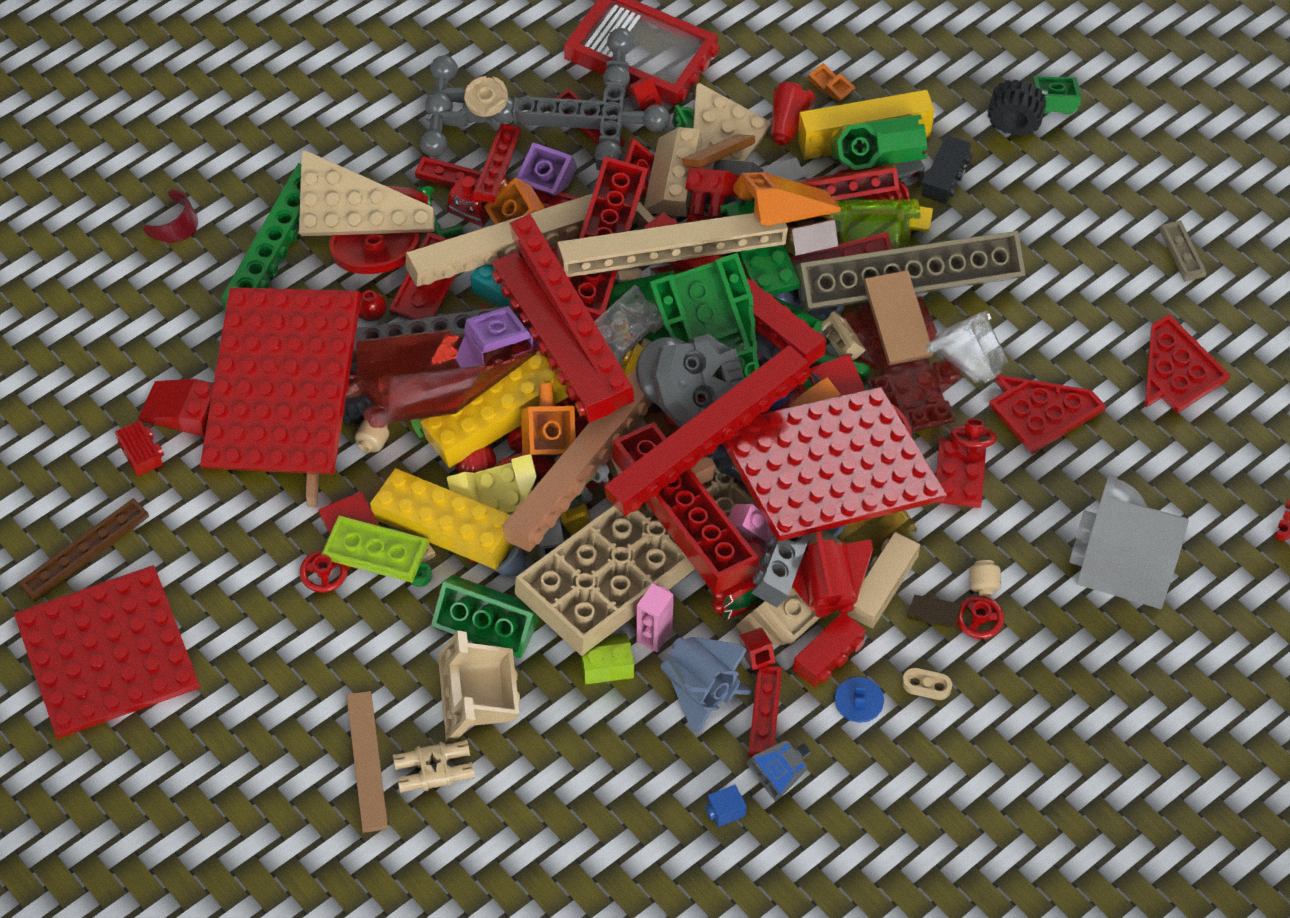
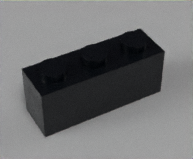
[921,135,973,204]

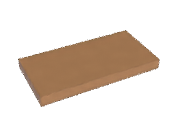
[863,270,934,365]

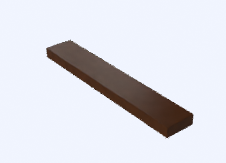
[18,498,149,602]

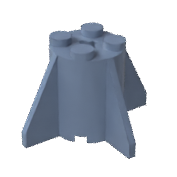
[661,637,751,732]

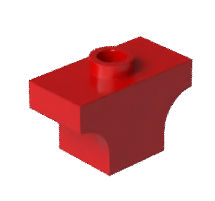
[627,75,663,111]

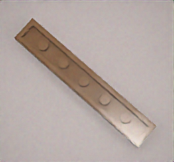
[346,691,388,833]

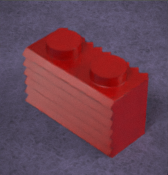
[115,420,164,477]

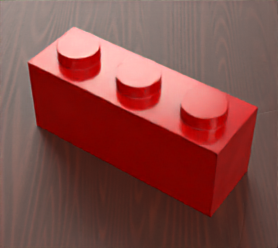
[793,612,865,688]

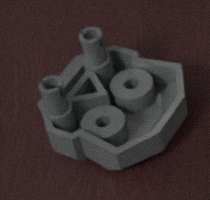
[651,334,744,428]

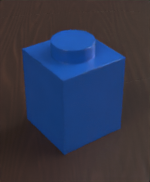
[705,784,746,827]

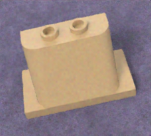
[438,631,520,743]

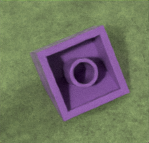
[516,143,577,196]

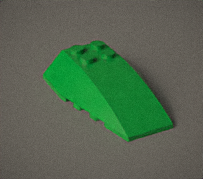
[649,253,759,379]

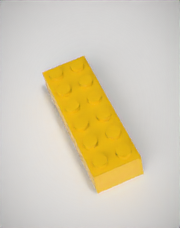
[798,90,934,160]
[420,351,568,468]
[370,468,513,570]

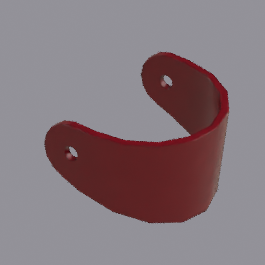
[143,189,199,243]

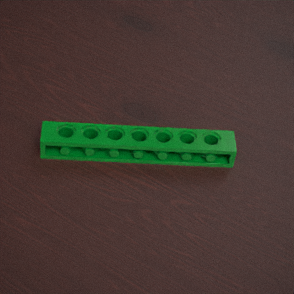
[221,163,301,311]

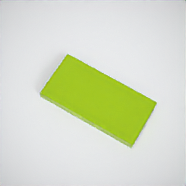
[321,516,429,583]

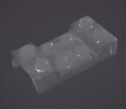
[594,285,664,365]

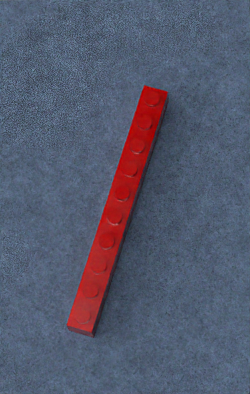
[644,212,826,366]
[510,214,635,411]
[491,251,615,423]
[604,345,810,517]

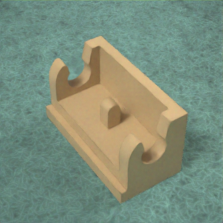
[821,311,866,361]

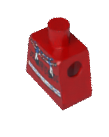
[447,176,490,228]

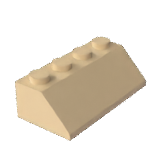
[644,127,702,217]

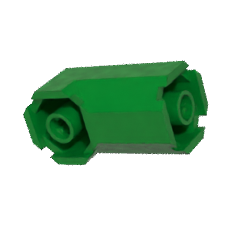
[830,115,927,170]

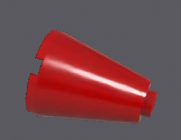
[771,82,817,146]

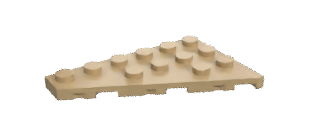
[299,151,435,236]

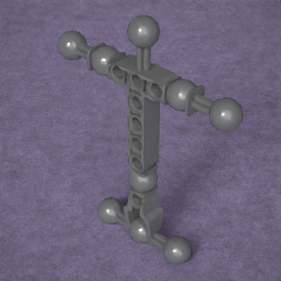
[420,28,670,194]

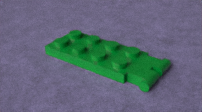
[719,198,800,296]

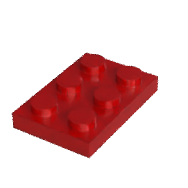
[936,438,986,508]

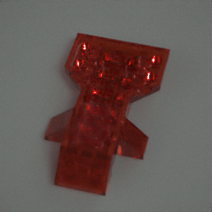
[840,296,962,432]

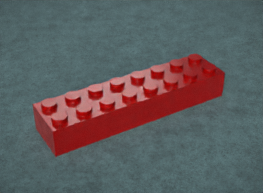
[568,156,648,330]
[612,422,759,595]

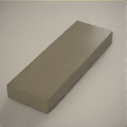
[1159,220,1207,282]

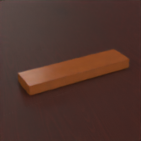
[682,134,755,168]

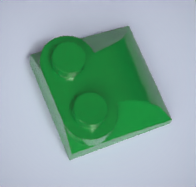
[1033,76,1081,114]

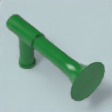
[416,186,463,237]

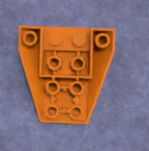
[733,172,841,226]

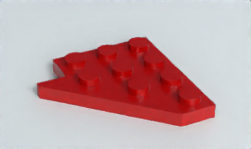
[1144,314,1231,414]
[989,375,1106,454]

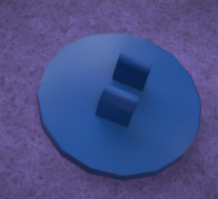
[835,677,884,723]

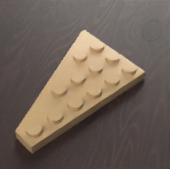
[689,83,771,216]

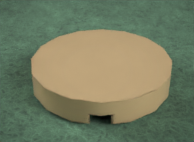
[464,76,508,117]

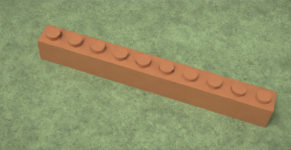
[503,368,653,552]

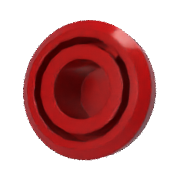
[359,290,387,320]

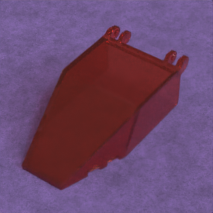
[346,330,536,428]

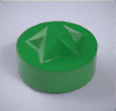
[410,562,432,587]

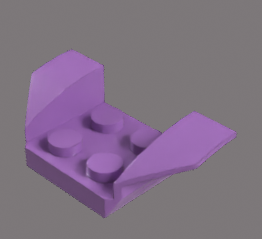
[456,306,539,374]

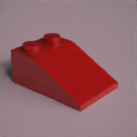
[138,379,214,437]

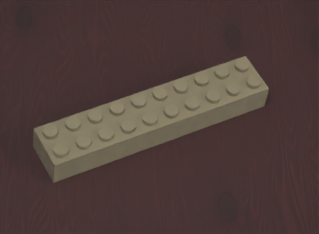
[794,231,1026,311]

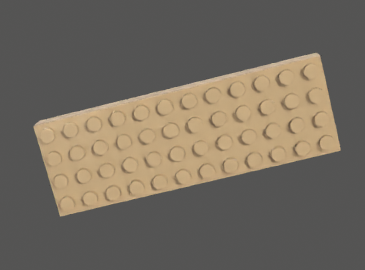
[515,465,759,656]

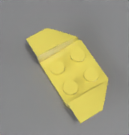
[447,454,537,514]

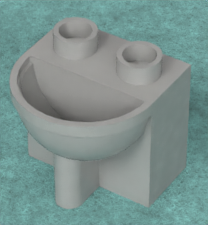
[1069,474,1189,609]

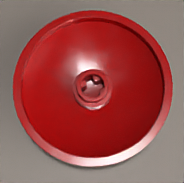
[329,232,420,274]

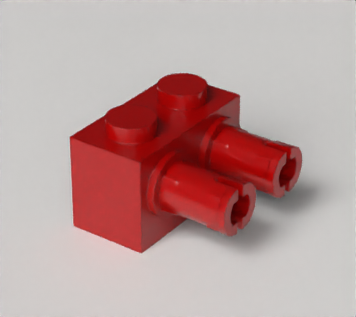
[685,167,740,218]

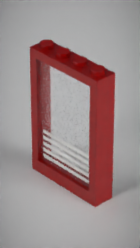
[564,0,720,107]

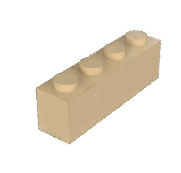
[847,532,920,629]

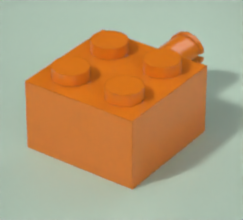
[484,177,545,224]
[521,383,576,456]

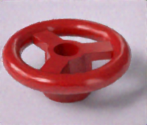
[950,418,997,449]
[299,550,348,593]
[957,596,1004,639]

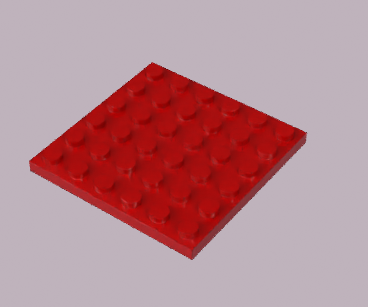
[14,565,200,739]

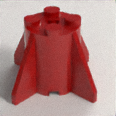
[792,532,873,617]

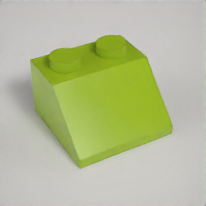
[581,633,634,684]

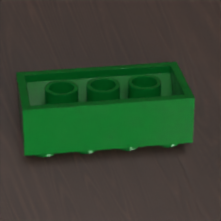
[431,575,539,658]

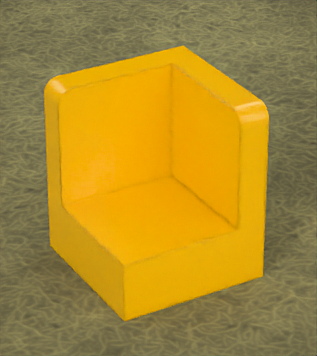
[906,205,933,239]
[560,504,592,536]

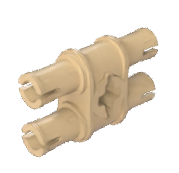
[393,740,475,793]

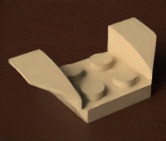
[736,587,820,645]

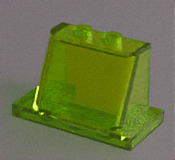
[829,199,921,249]

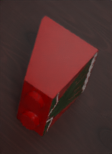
[711,537,764,621]

